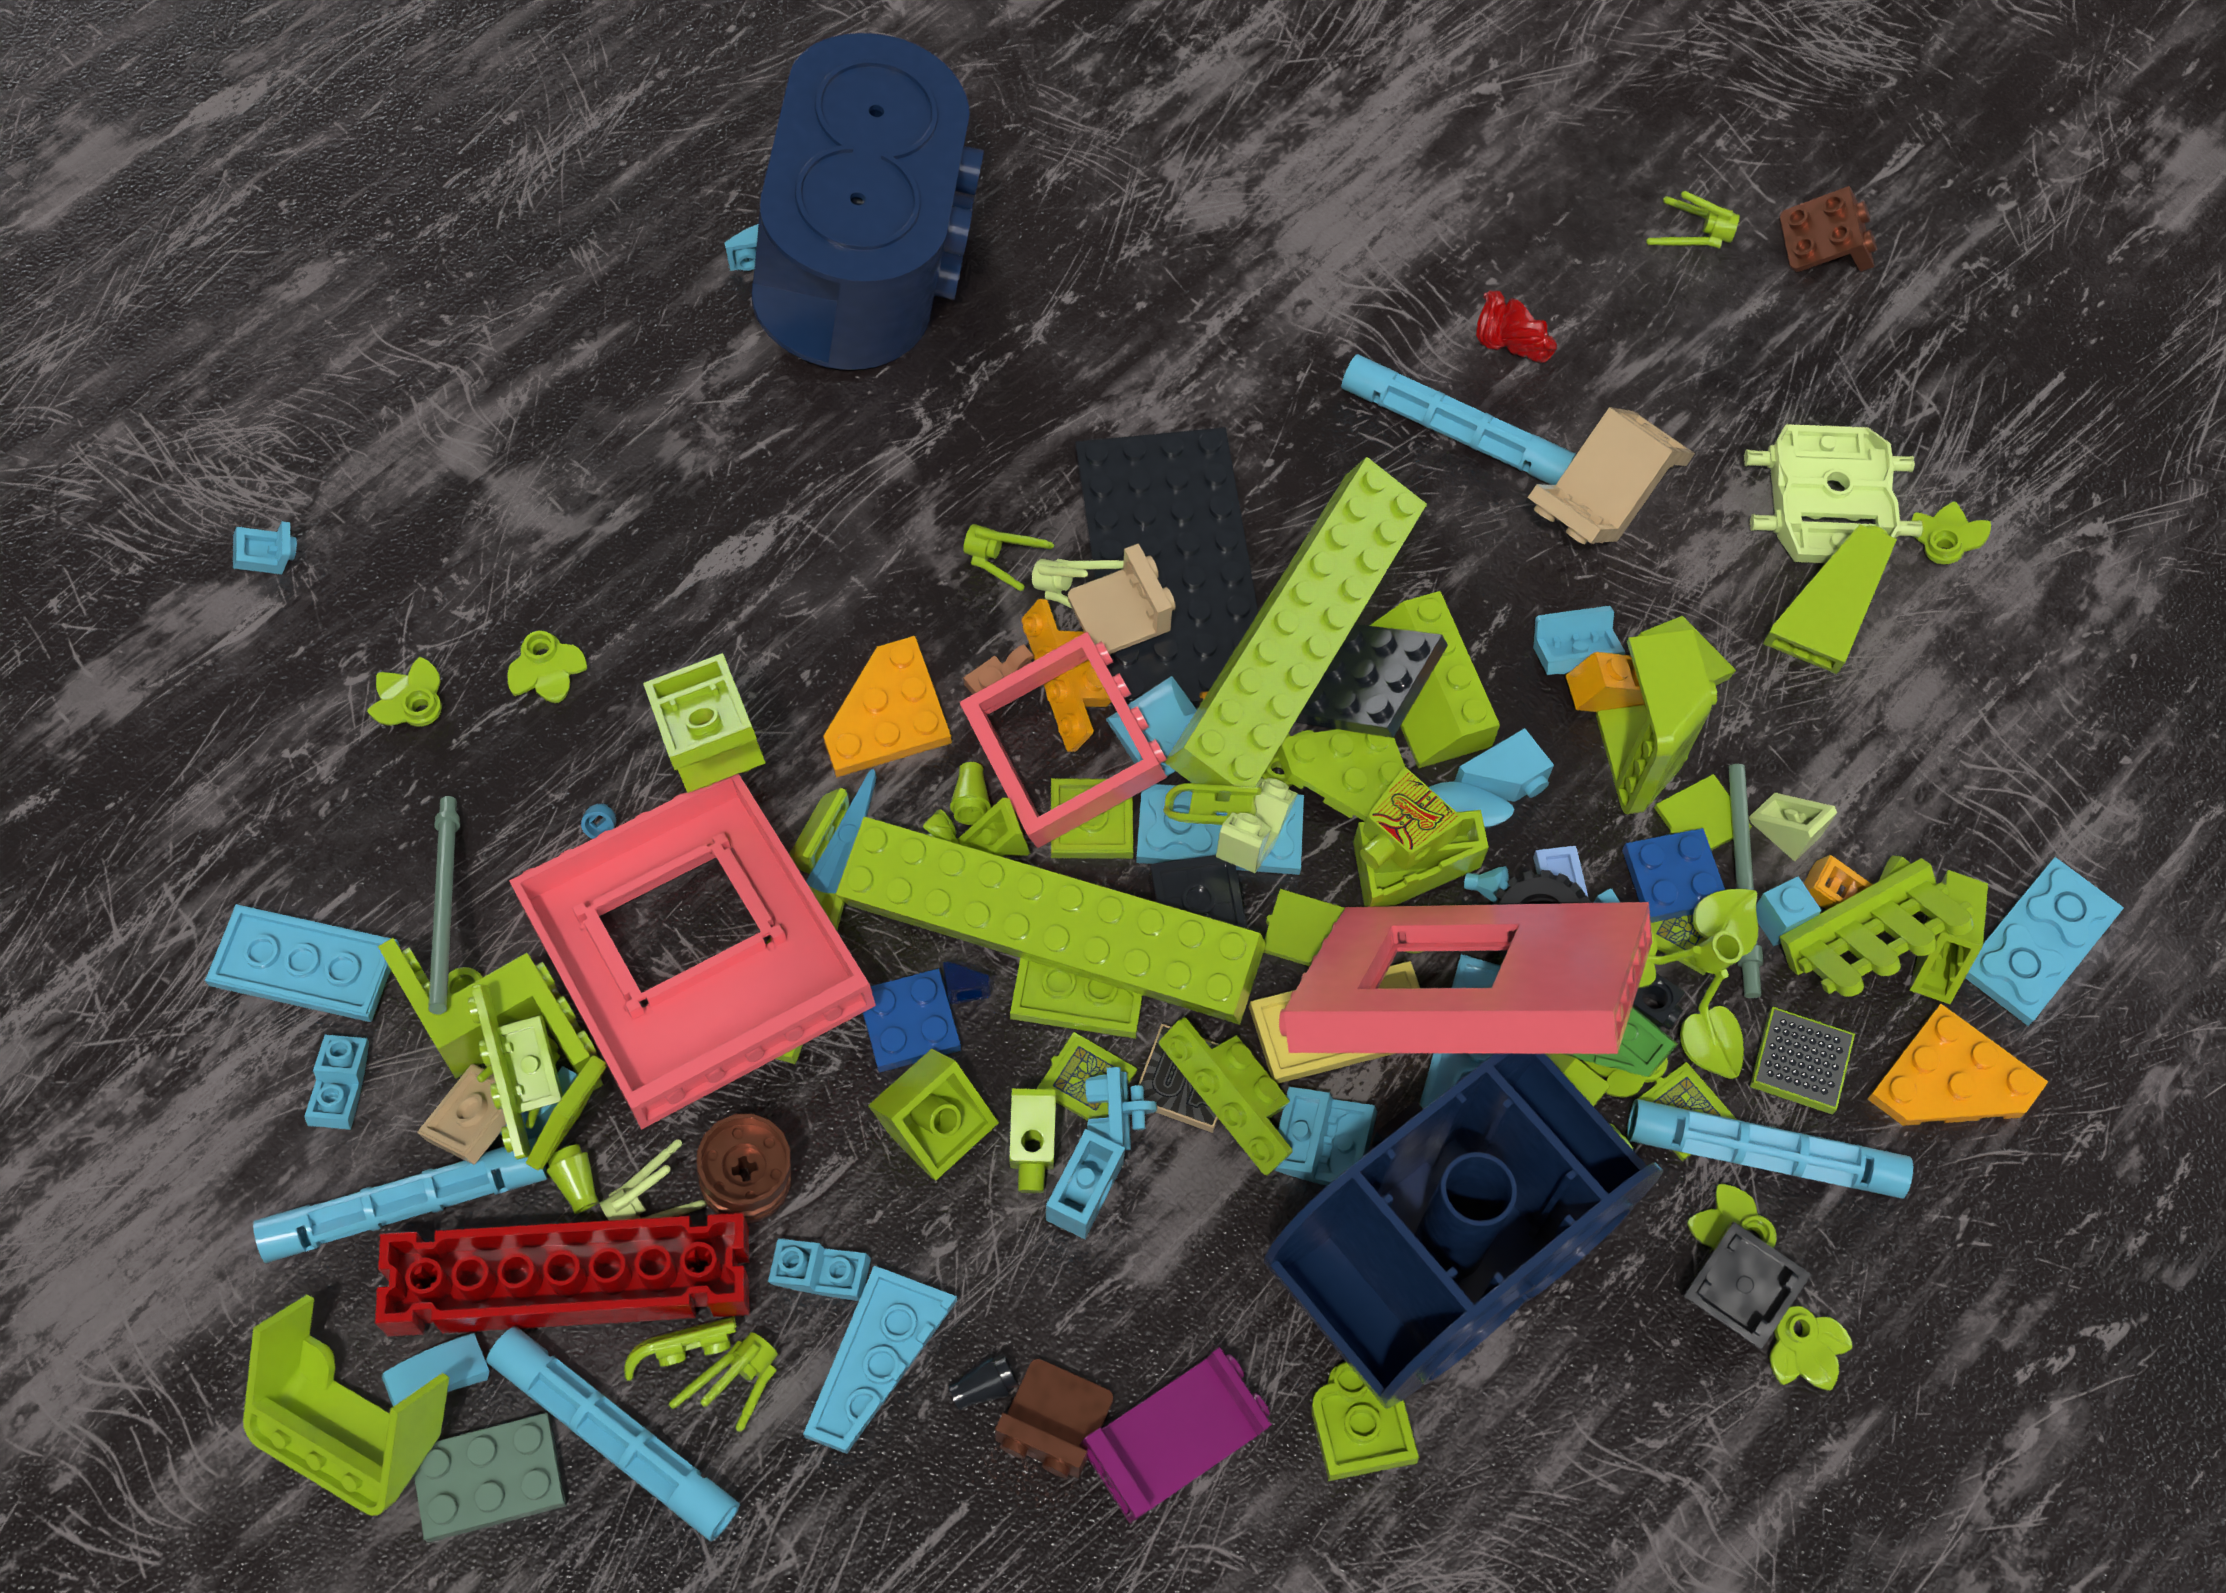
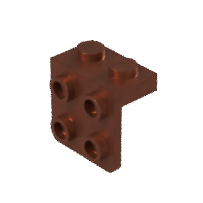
[1780,186,1877,272]
[995,1359,1113,1479]

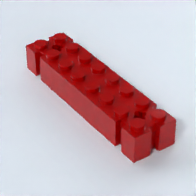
[375,1213,750,1337]

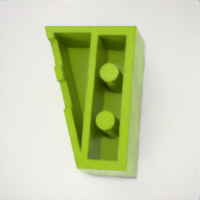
[1353,810,1489,907]

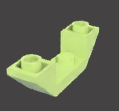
[1216,778,1298,873]

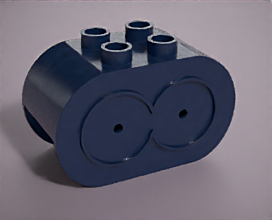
[752,33,984,370]
[1264,1054,1663,1409]

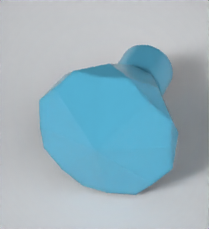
[1464,866,1510,904]

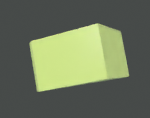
[1749,793,1837,861]

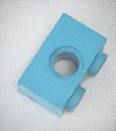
[1046,1129,1125,1239]

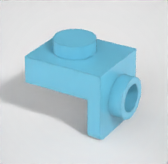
[233,521,297,574]

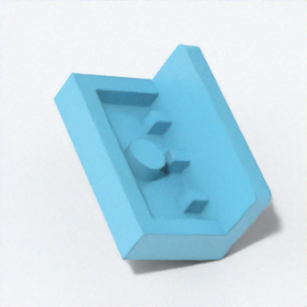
[1533,606,1625,675]

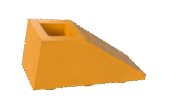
[1566,652,1645,712]

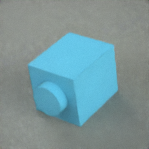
[1756,876,1822,946]

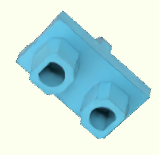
[1085,1067,1157,1151]

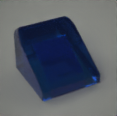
[943,961,990,1005]

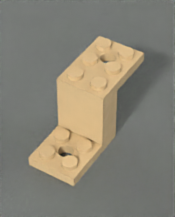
[1528,407,1695,544]

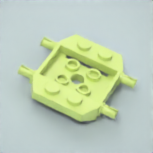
[1744,424,1923,563]

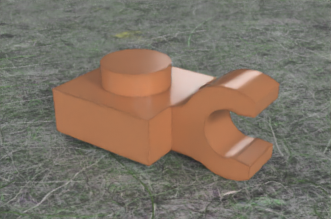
[963,644,1034,694]

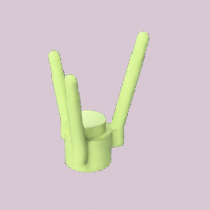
[1032,559,1123,609]
[599,1139,706,1221]

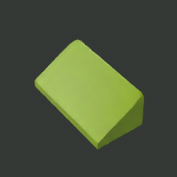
[789,788,849,874]

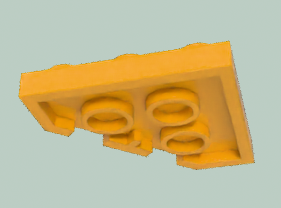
[823,636,952,778]
[1868,1004,2048,1126]

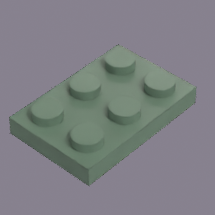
[414,1413,566,1543]

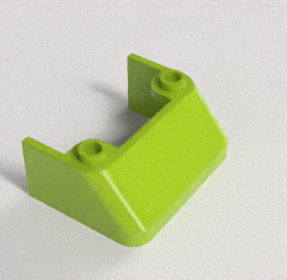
[1596,629,1717,814]
[243,1295,449,1516]

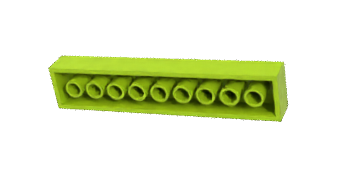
[1164,457,1427,801]
[835,816,1266,1025]

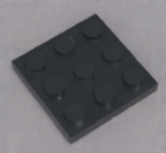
[1296,624,1448,738]

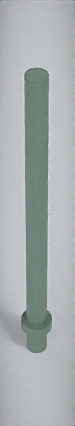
[428,796,460,1014]

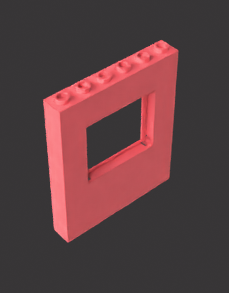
[509,774,876,1130]
[1279,902,1652,1054]

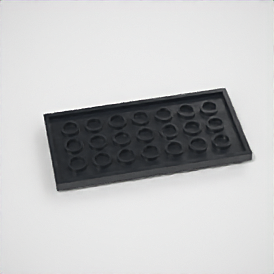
[1075,427,1258,713]

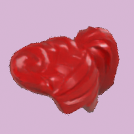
[1476,290,1557,363]

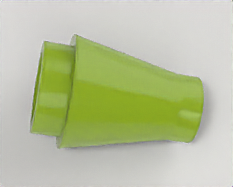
[950,762,991,825]
[546,1144,599,1214]

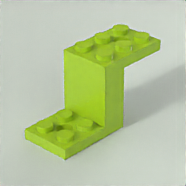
[643,653,765,793]
[378,938,603,1090]

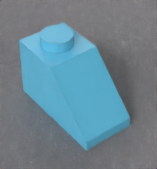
[1455,728,1554,802]

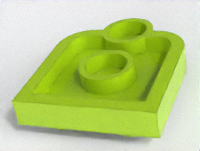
[1311,1362,1419,1481]

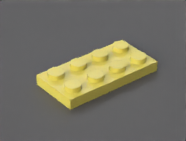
[1249,961,1420,1084]

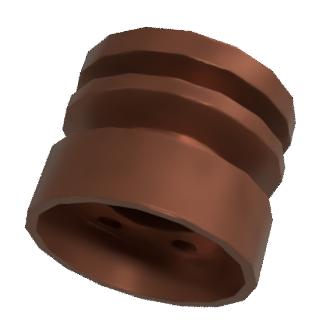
[697,1114,791,1223]

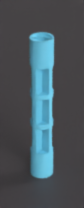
[1341,354,1576,485]
[1627,1099,1913,1198]
[253,1137,548,1263]
[486,1326,740,1542]

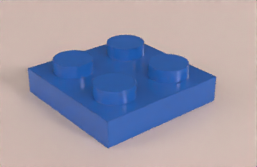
[1622,828,1725,923]
[863,969,961,1073]

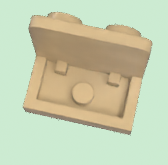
[1068,544,1175,654]

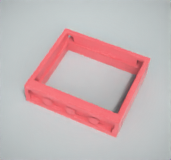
[959,632,1167,848]

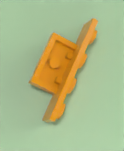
[1022,599,1111,752]

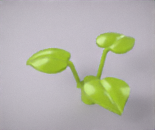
[1638,889,1758,1079]

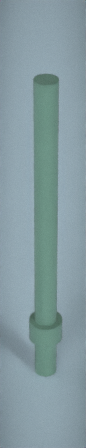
[1728,764,1763,998]

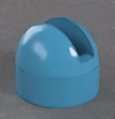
[581,804,616,839]

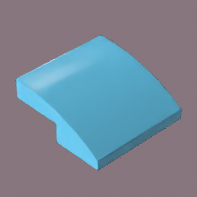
[1274,1087,1377,1186]

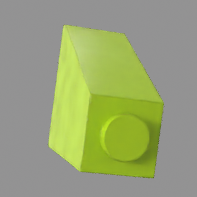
[1910,870,1988,1004]

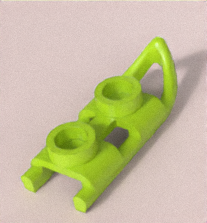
[1163,783,1262,825]
[624,1316,737,1381]

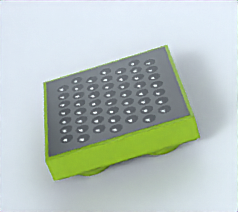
[1750,1007,1855,1115]

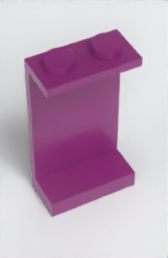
[1079,1348,1271,1524]

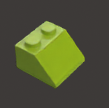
[868,1049,999,1181]

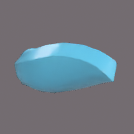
[1429,782,1514,828]

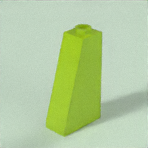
[1763,524,1897,674]

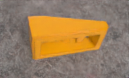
[1803,855,1880,935]

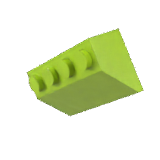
[1370,591,1500,768]

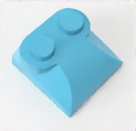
[1106,676,1197,776]

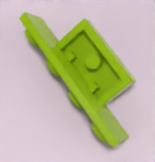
[468,984,563,1160]
[1159,1018,1293,1175]

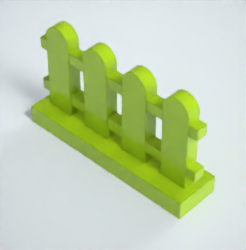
[1779,858,1975,997]

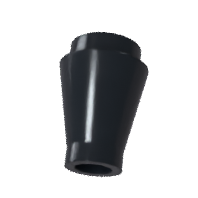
[948,1353,1019,1410]

